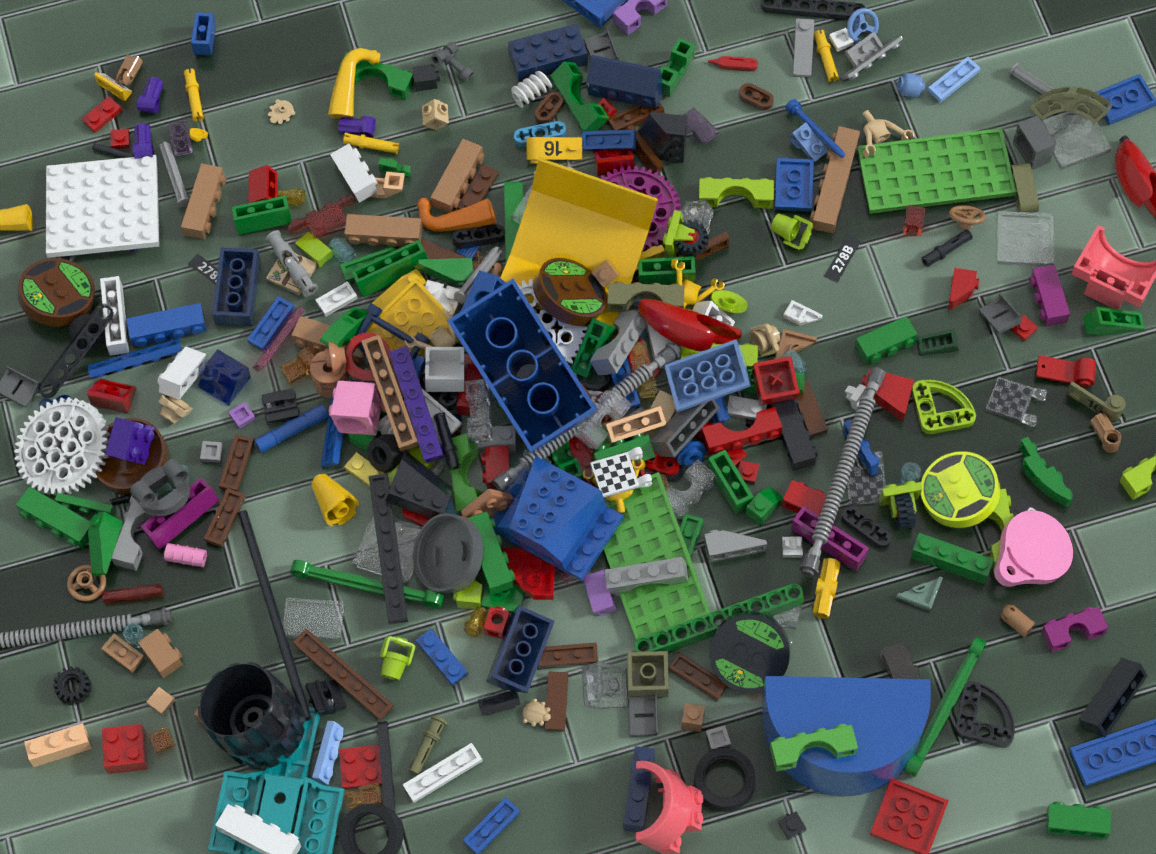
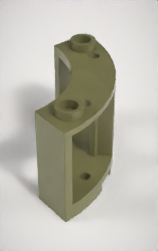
[1030,87,1112,124]

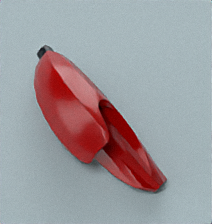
[1115,135,1156,217]
[633,297,742,352]

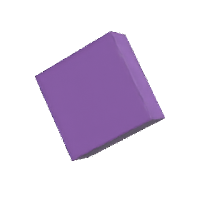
[229,402,255,429]

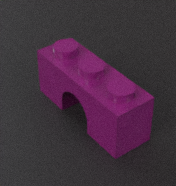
[1041,607,1108,653]

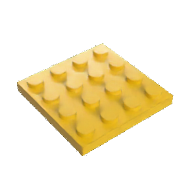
[366,278,460,374]

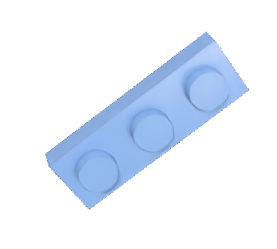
[928,57,980,103]
[312,721,344,785]

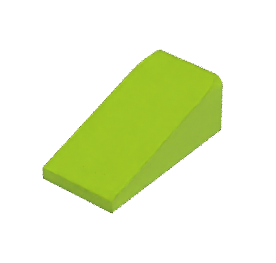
[295,232,333,268]

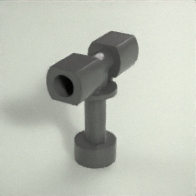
[429,42,474,82]

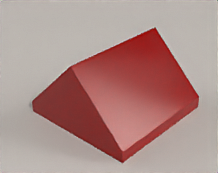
[594,149,634,176]
[87,378,136,414]

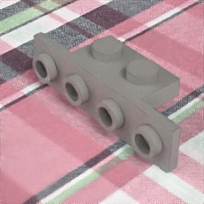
[840,32,903,80]

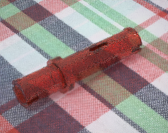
[102,583,163,603]

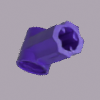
[137,77,164,114]
[338,116,376,138]
[133,123,154,159]

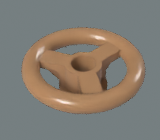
[949,206,986,229]
[67,565,106,602]

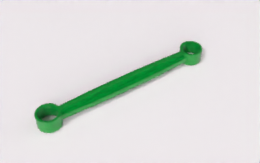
[290,560,444,609]
[904,637,987,777]

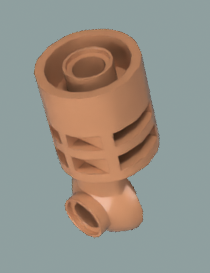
[310,342,350,399]

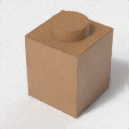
[592,259,620,287]
[681,703,705,733]

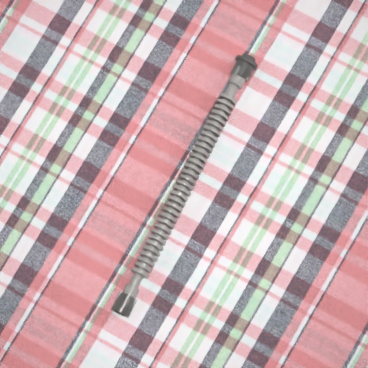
[492,343,681,492]
[799,367,886,577]
[0,607,172,649]

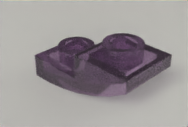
[683,108,719,144]
[168,120,193,157]

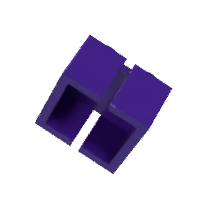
[105,417,155,465]

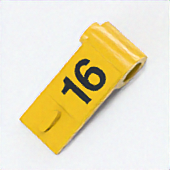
[526,137,582,164]

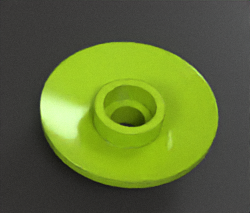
[711,290,748,313]

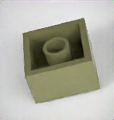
[627,651,669,698]

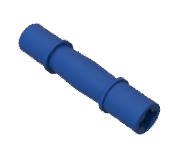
[254,404,329,453]

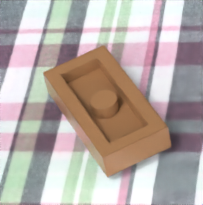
[101,634,145,673]

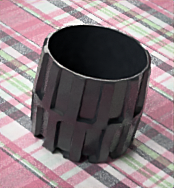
[198,662,305,770]

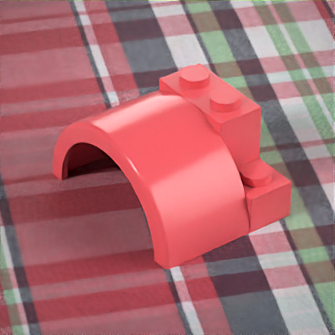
[1071,226,1156,309]
[636,761,703,854]

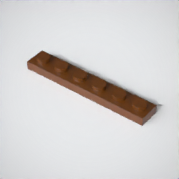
[293,628,394,721]

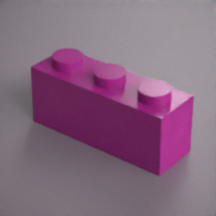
[1029,265,1070,327]

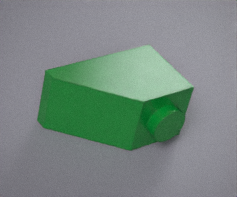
[746,486,784,527]

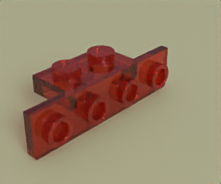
[288,194,356,239]

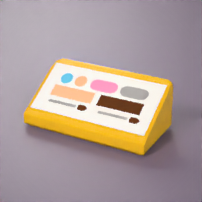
[94,72,133,101]

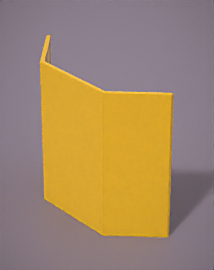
[500,158,658,327]

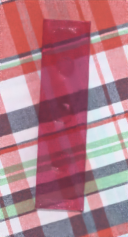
[252,306,304,371]

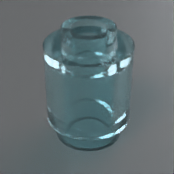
[329,237,356,263]
[781,349,808,374]
[900,462,921,485]
[123,623,146,648]

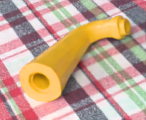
[328,48,380,119]
[0,204,33,231]

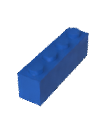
[126,303,207,347]

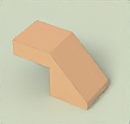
[370,172,405,198]

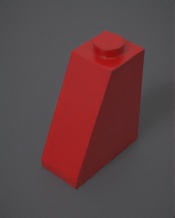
[861,369,914,421]

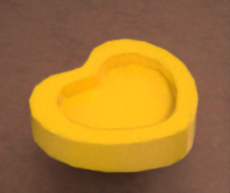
[189,128,208,142]

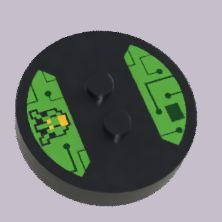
[710,611,790,693]

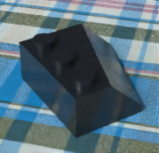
[637,112,688,163]
[385,450,452,519]

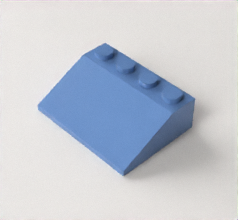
[664,340,750,412]

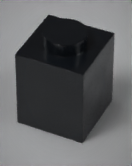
[413,64,440,92]

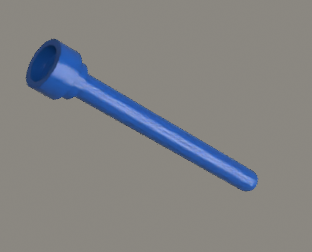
[785,99,845,158]

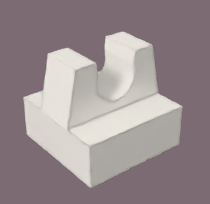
[845,384,867,410]
[782,537,803,558]

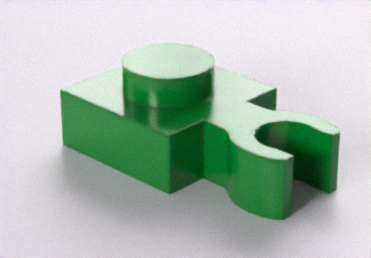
[378,158,411,178]

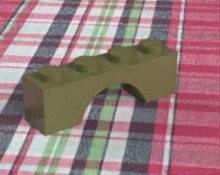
[608,282,685,312]

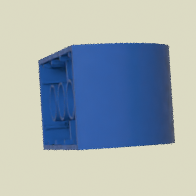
[447,279,598,454]
[762,676,931,796]

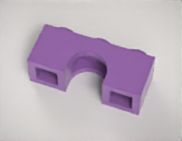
[613,0,668,36]

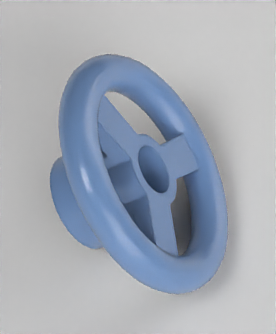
[847,8,879,43]

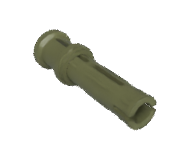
[408,715,448,775]

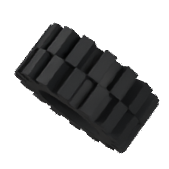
[53,666,92,705]

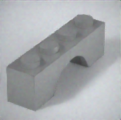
[590,310,647,375]
[111,493,161,571]
[605,557,689,594]

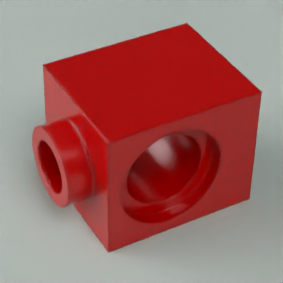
[483,606,510,639]

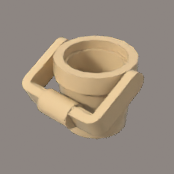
[749,323,780,357]
[159,394,193,425]

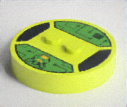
[921,452,1000,528]

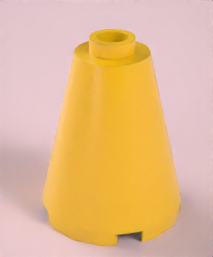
[311,474,360,526]

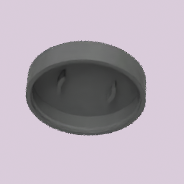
[413,513,483,593]

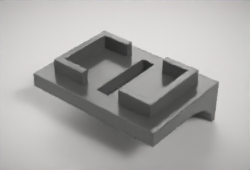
[584,28,619,60]
[979,293,1022,334]
[0,366,39,407]
[629,694,658,736]

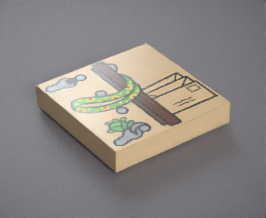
[266,253,317,295]

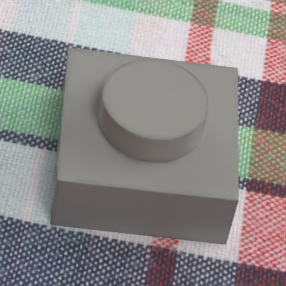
[200,441,223,463]
[706,725,731,751]

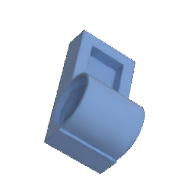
[790,122,828,162]

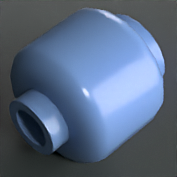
[897,73,925,98]

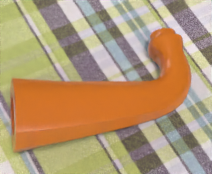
[417,198,497,232]

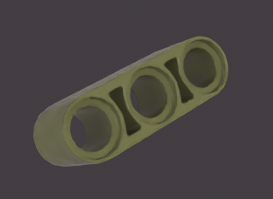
[1011,163,1039,214]

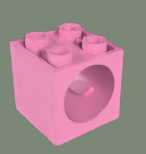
[329,381,382,435]

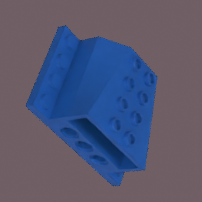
[489,456,624,582]

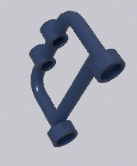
[356,303,430,361]

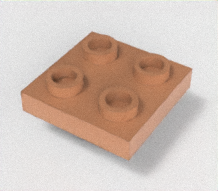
[461,489,514,518]

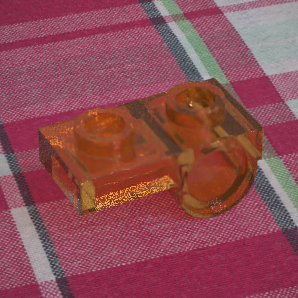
[280,347,316,384]

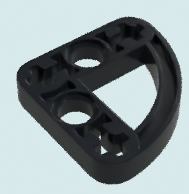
[955,681,1015,748]

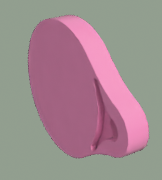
[994,511,1073,587]

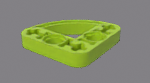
[912,380,976,434]

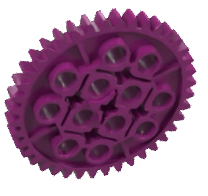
[601,165,681,253]

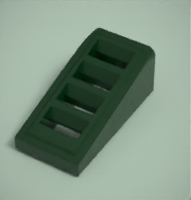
[917,329,959,355]

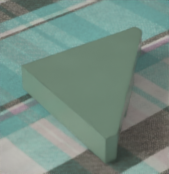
[896,577,943,611]

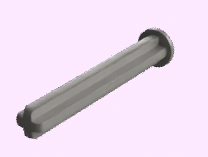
[1009,63,1054,94]
[159,142,190,207]
[454,247,502,304]

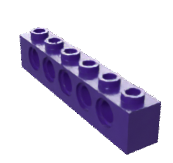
[389,346,444,464]

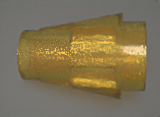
[278,188,306,206]
[464,606,488,637]

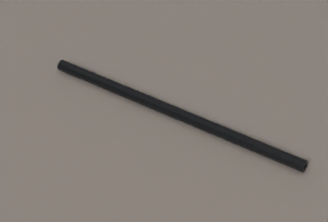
[238,510,312,721]

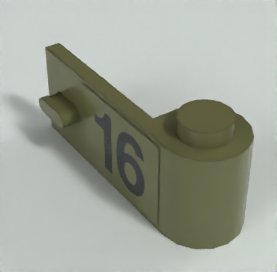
[1067,381,1126,421]

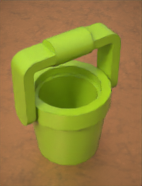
[771,214,813,250]
[380,636,415,681]

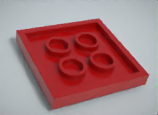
[870,778,949,854]

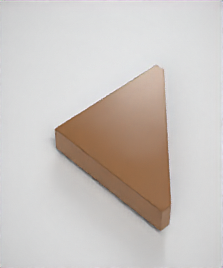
[775,329,817,359]

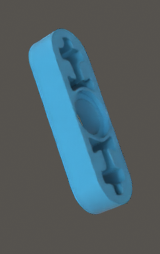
[514,121,566,147]

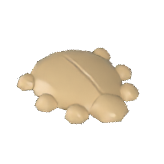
[268,99,295,124]
[522,698,551,727]

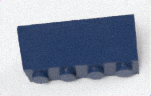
[586,55,663,109]
[486,605,555,693]

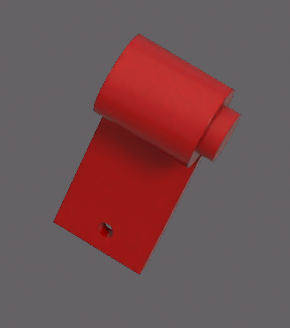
[1036,355,1096,388]

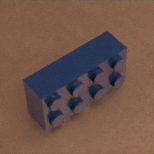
[508,24,588,83]
[212,247,261,326]

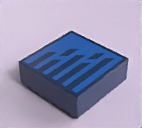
[455,246,481,262]

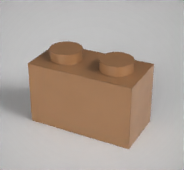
[138,629,183,678]

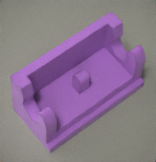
[584,570,617,616]

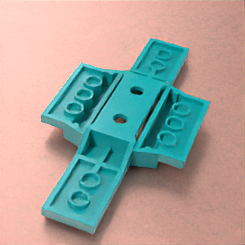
[208,707,345,854]

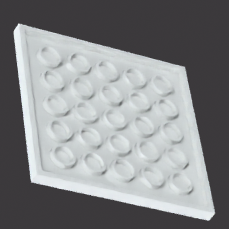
[46,155,159,258]

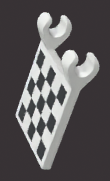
[590,447,652,497]

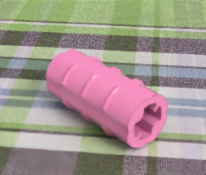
[164,543,207,567]

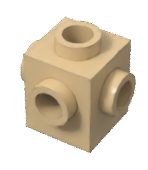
[422,99,449,131]

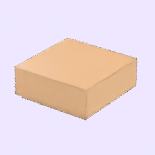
[146,687,175,715]

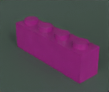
[140,477,219,550]
[791,506,869,572]

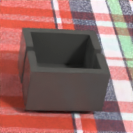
[1013,115,1056,170]

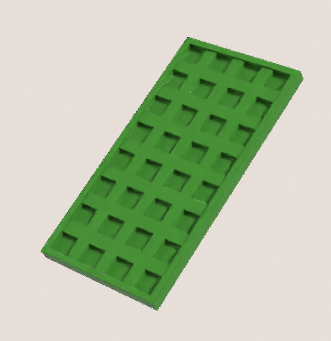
[857,128,1016,214]
[604,472,711,641]

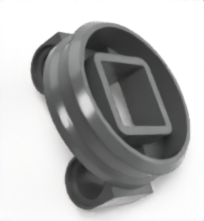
[130,459,190,516]

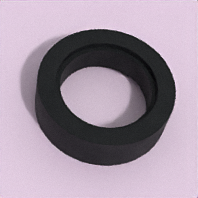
[694,748,755,812]
[339,804,403,854]

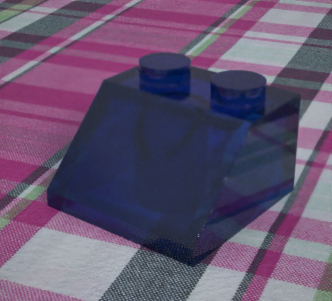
[198,349,251,406]

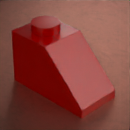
[948,268,980,310]

